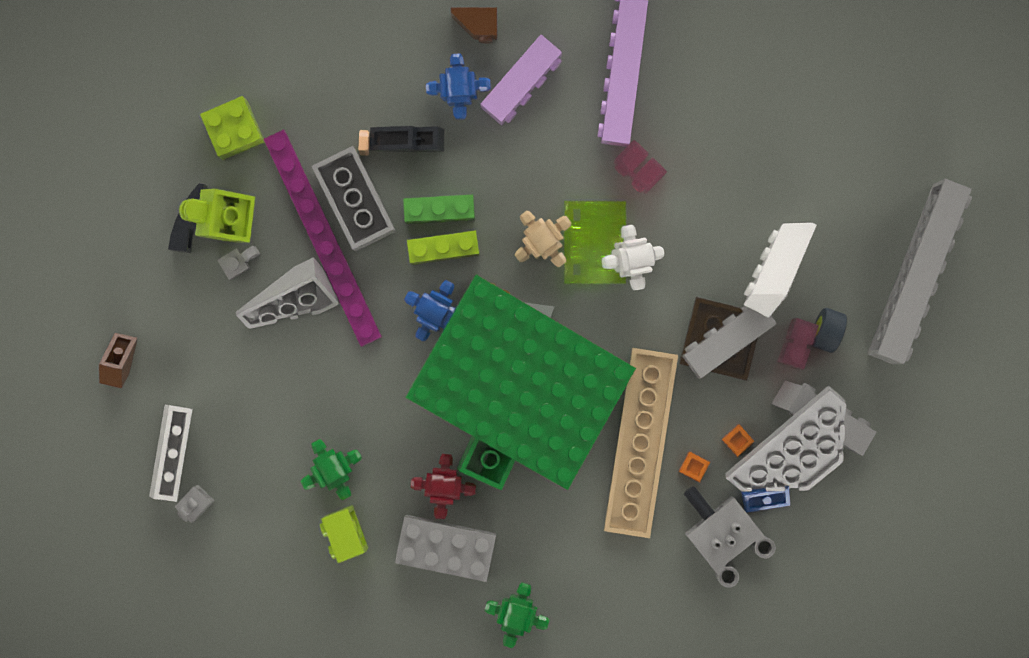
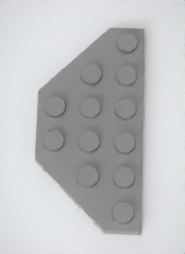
[725,385,846,492]

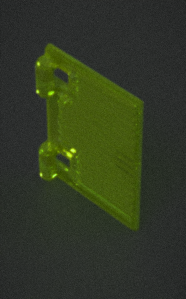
[564,201,626,284]

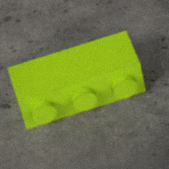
[407,231,480,265]

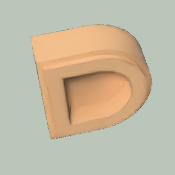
[358,130,370,156]

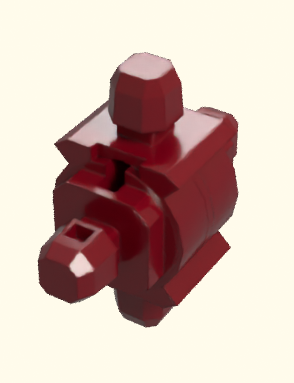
[410,453,476,520]

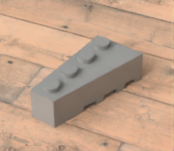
[771,380,876,456]

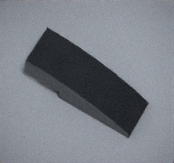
[370,126,444,152]
[168,183,208,253]

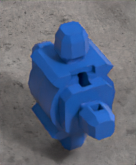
[426,54,491,120]
[404,280,456,341]

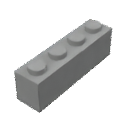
[682,305,777,378]

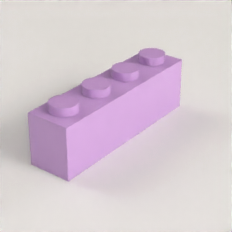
[481,35,562,125]

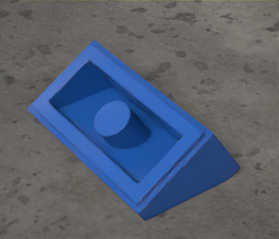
[741,486,790,513]

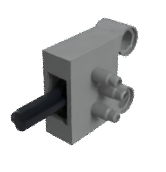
[684,486,776,588]

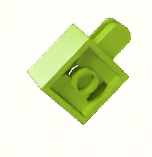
[179,189,255,243]

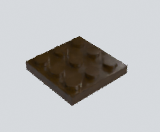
[679,297,758,381]

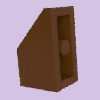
[451,7,497,43]
[99,333,137,388]

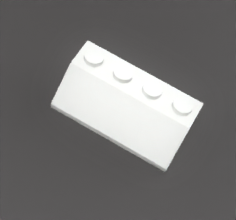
[744,223,816,318]

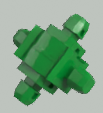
[300,439,362,500]
[485,582,550,648]

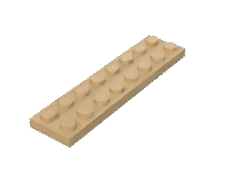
[604,348,678,538]

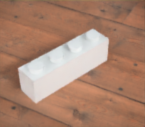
[149,405,192,502]

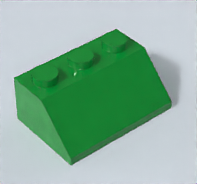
[457,436,515,490]

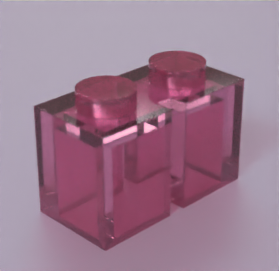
[614,140,667,194]
[777,318,819,370]

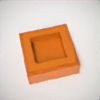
[721,424,755,457]
[679,451,710,483]

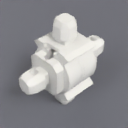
[602,225,664,290]

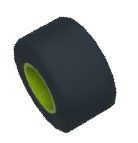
[810,308,847,353]

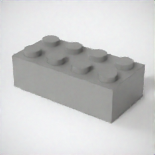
[311,146,396,252]
[395,515,496,582]

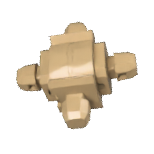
[515,211,572,267]

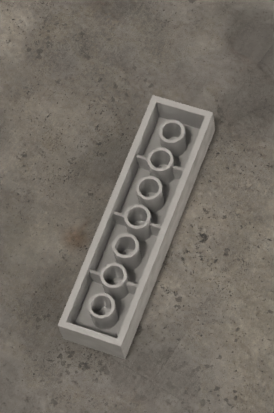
[867,179,972,364]

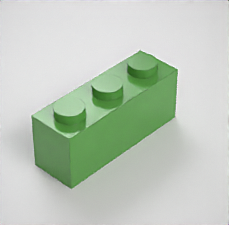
[403,194,475,224]

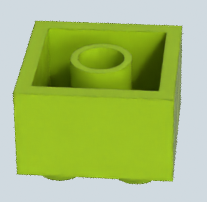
[200,96,265,160]
[320,505,369,563]

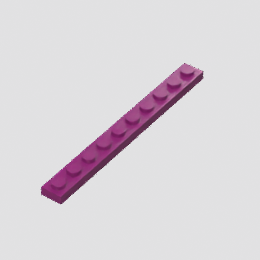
[264,129,382,347]

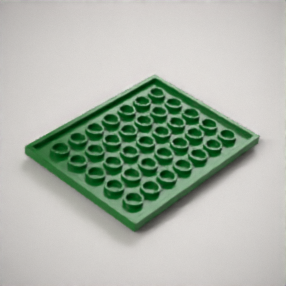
[405,275,636,490]

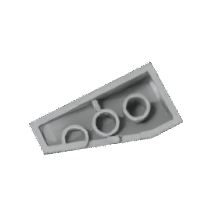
[236,257,340,329]

